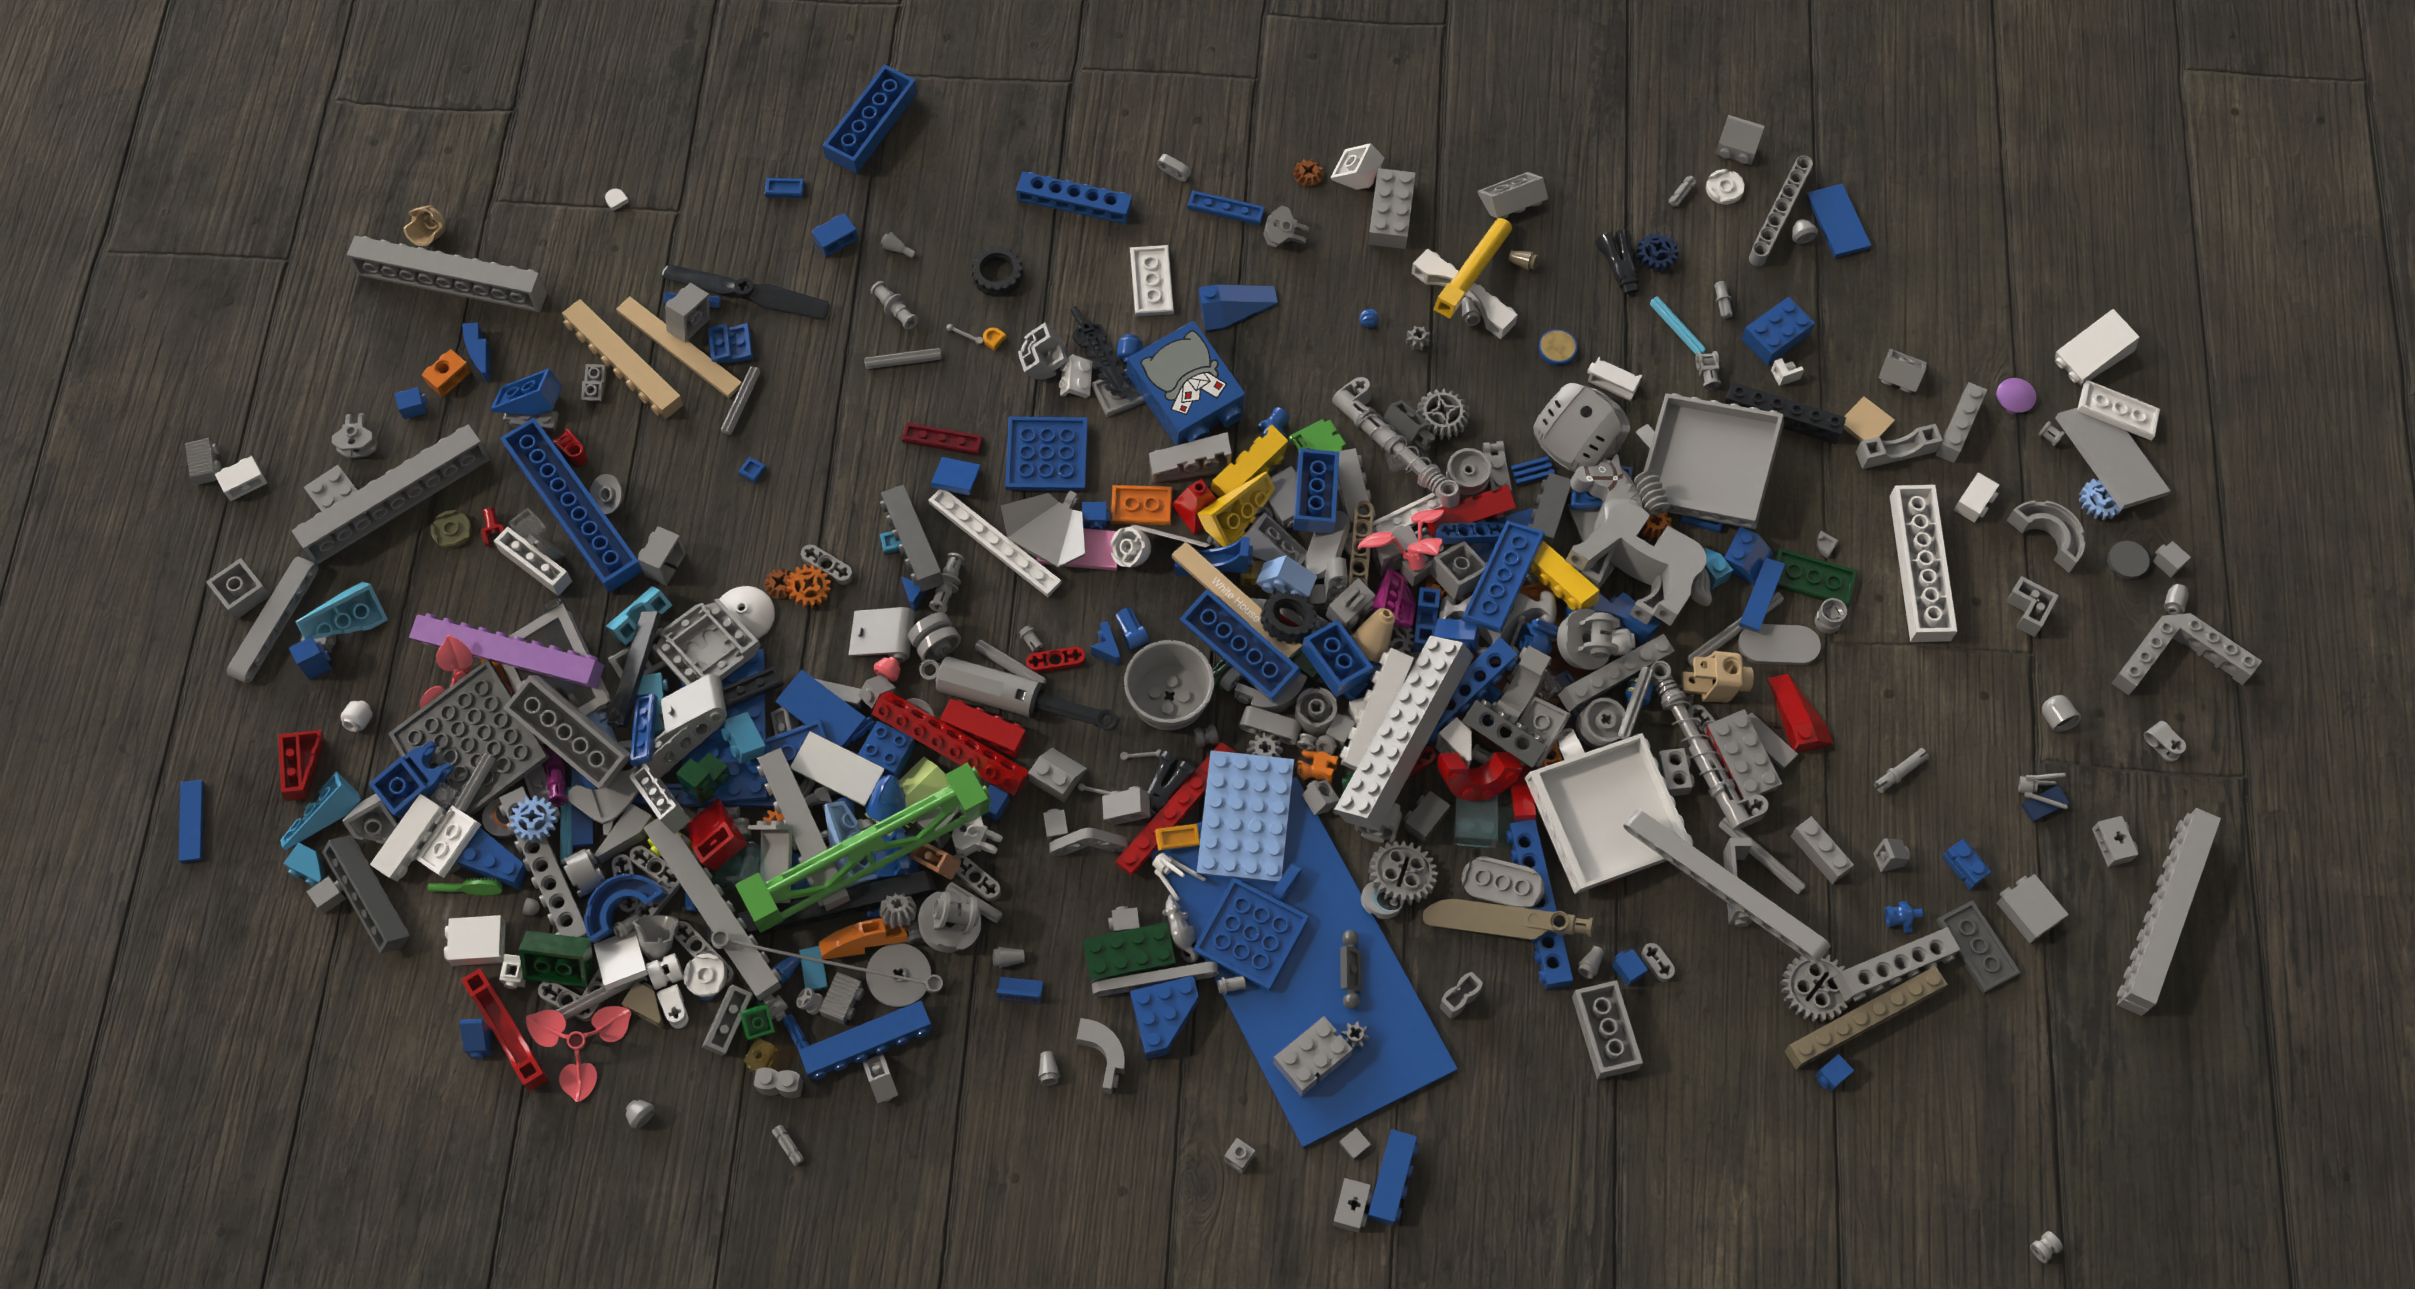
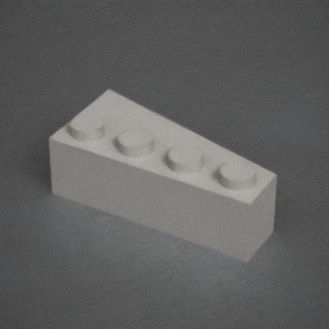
[1149,432,1231,483]

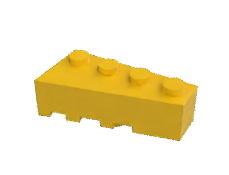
[1210,424,1288,498]

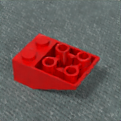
[686,798,747,871]

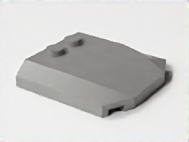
[652,599,761,686]

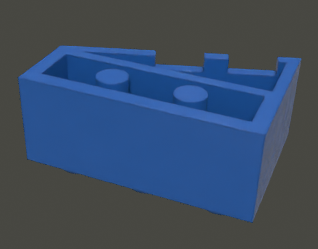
[456,827,529,890]

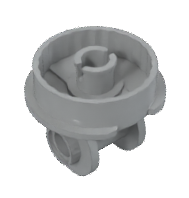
[1557,609,1620,670]
[918,892,981,953]

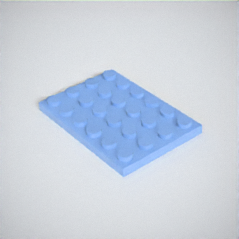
[1197,750,1294,883]

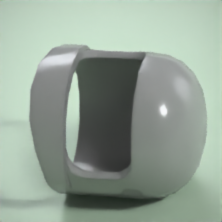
[2042,695,2081,732]

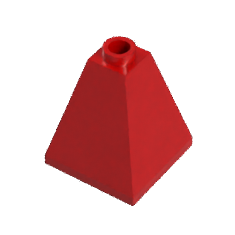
[1172,479,1217,535]

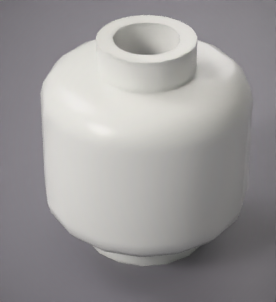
[1612,628,1635,656]
[341,701,373,732]

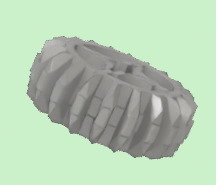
[1416,389,1469,440]

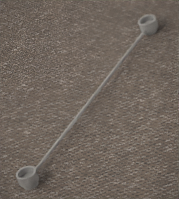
[711,930,943,993]

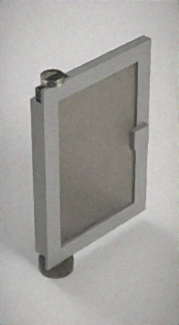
[502,599,611,744]

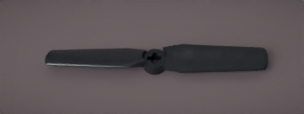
[661,264,830,320]

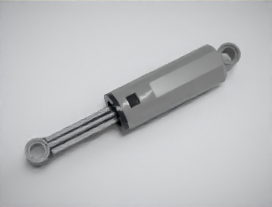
[919,657,1119,731]

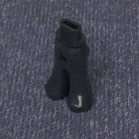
[1595,229,1639,295]
[1141,750,1196,823]

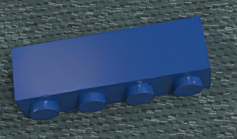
[1367,1129,1419,1226]

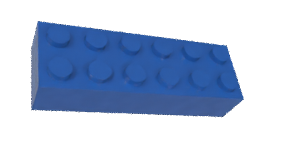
[823,64,918,174]
[1180,589,1301,704]

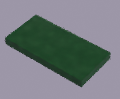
[1775,548,1858,608]

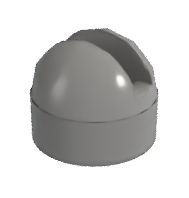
[522,897,540,916]

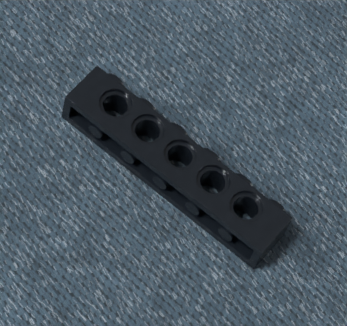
[1724,382,1847,445]

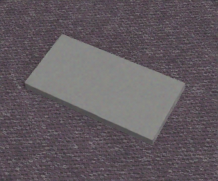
[2055,408,2170,510]

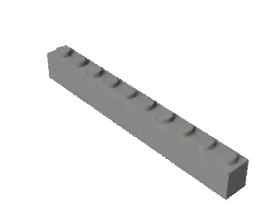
[643,818,782,1002]

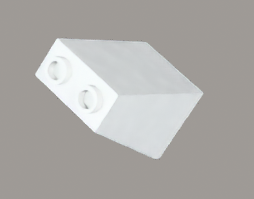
[2055,309,2139,386]

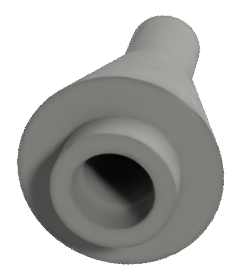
[881,232,916,258]

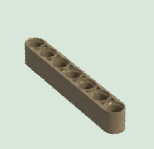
[1346,500,1374,635]

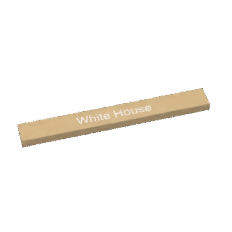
[1172,542,1302,659]

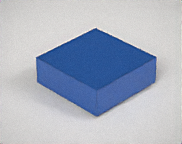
[738,456,767,484]

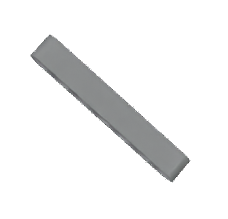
[1749,156,1813,266]
[227,556,318,683]

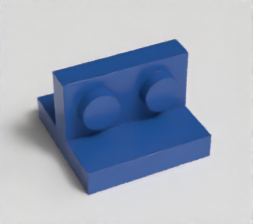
[873,828,919,879]

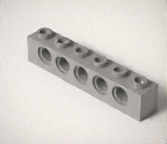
[1833,927,1960,1002]

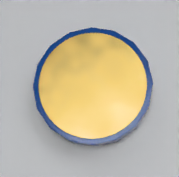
[1538,329,1577,366]

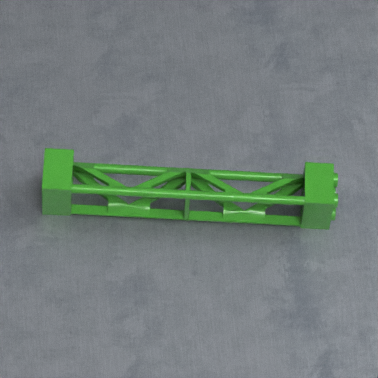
[735,763,992,933]

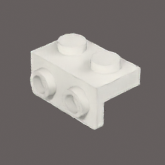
[1059,354,1093,398]

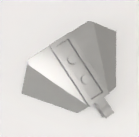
[1001,490,1085,568]

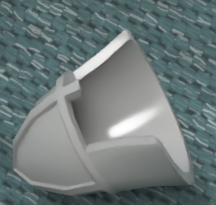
[633,915,678,961]

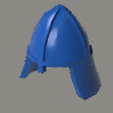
[865,775,906,822]

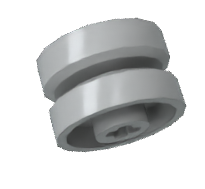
[1445,448,1491,499]
[908,612,961,661]
[1576,698,1626,749]

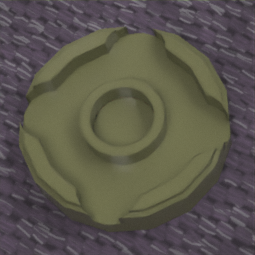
[430,510,472,549]

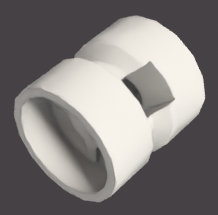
[646,953,684,990]

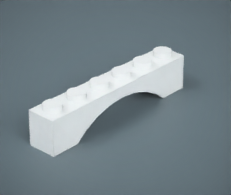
[1412,249,1517,339]

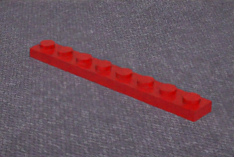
[1115,742,1237,876]

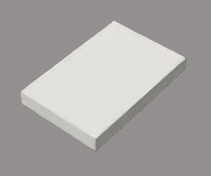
[415,805,481,878]
[594,928,648,991]

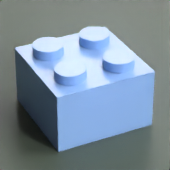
[1256,555,1317,598]

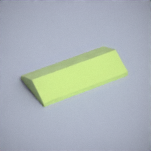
[865,757,947,836]

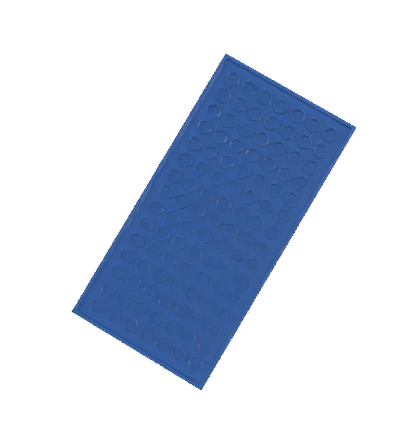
[1150,777,1458,1149]

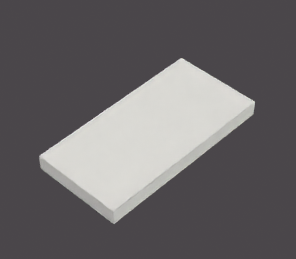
[1130,245,1174,317]
[2077,380,2160,441]
[790,731,885,806]

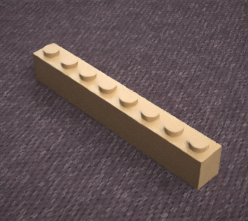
[562,299,683,419]

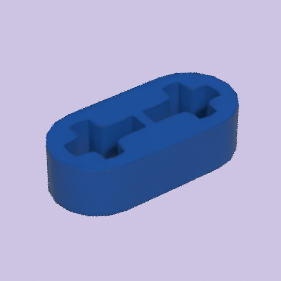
[1271,863,1302,901]

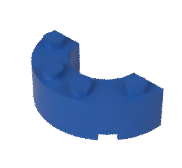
[584,874,669,943]

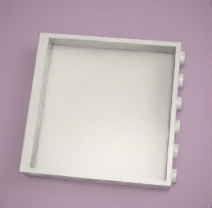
[1525,733,1693,894]

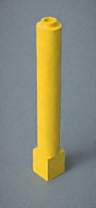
[1433,218,1512,319]

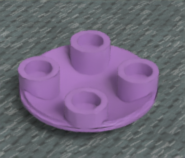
[1996,378,2036,415]

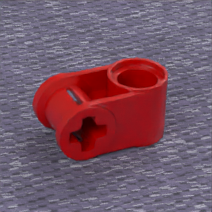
[551,429,588,467]

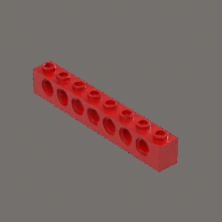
[871,691,1029,796]

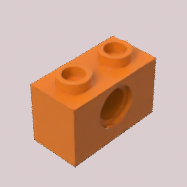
[421,349,471,398]

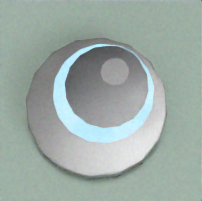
[1361,881,1403,919]

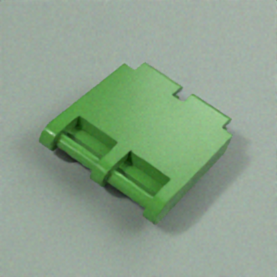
[1288,419,1346,453]

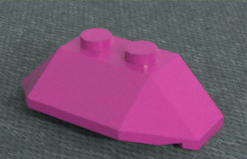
[1369,567,1416,628]

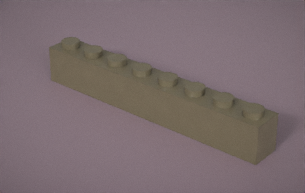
[1784,966,1947,1070]

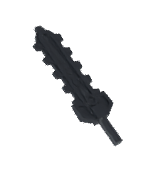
[1070,306,1131,399]

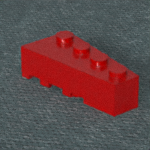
[1427,485,1516,536]

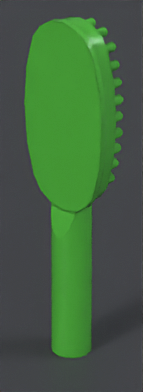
[428,878,502,896]

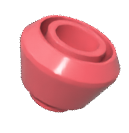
[874,657,901,683]

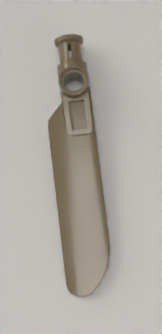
[1423,899,1594,940]

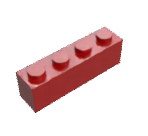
[940,699,1027,758]

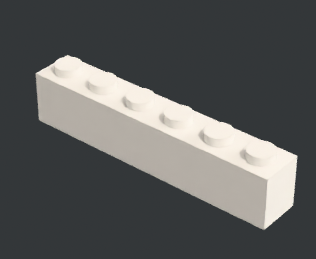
[1340,648,1414,771]

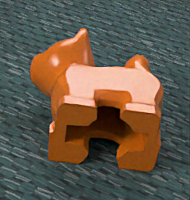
[1297,750,1339,785]

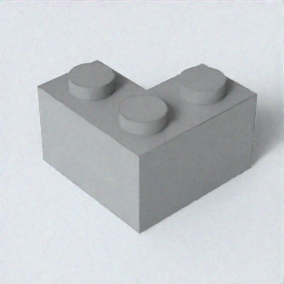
[2006,576,2059,637]

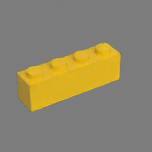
[1529,541,1600,611]

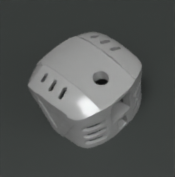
[1533,383,1630,473]

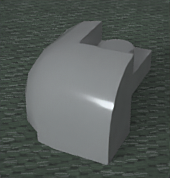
[1018,322,1068,380]

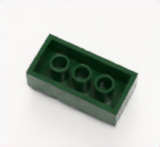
[1083,922,1176,986]

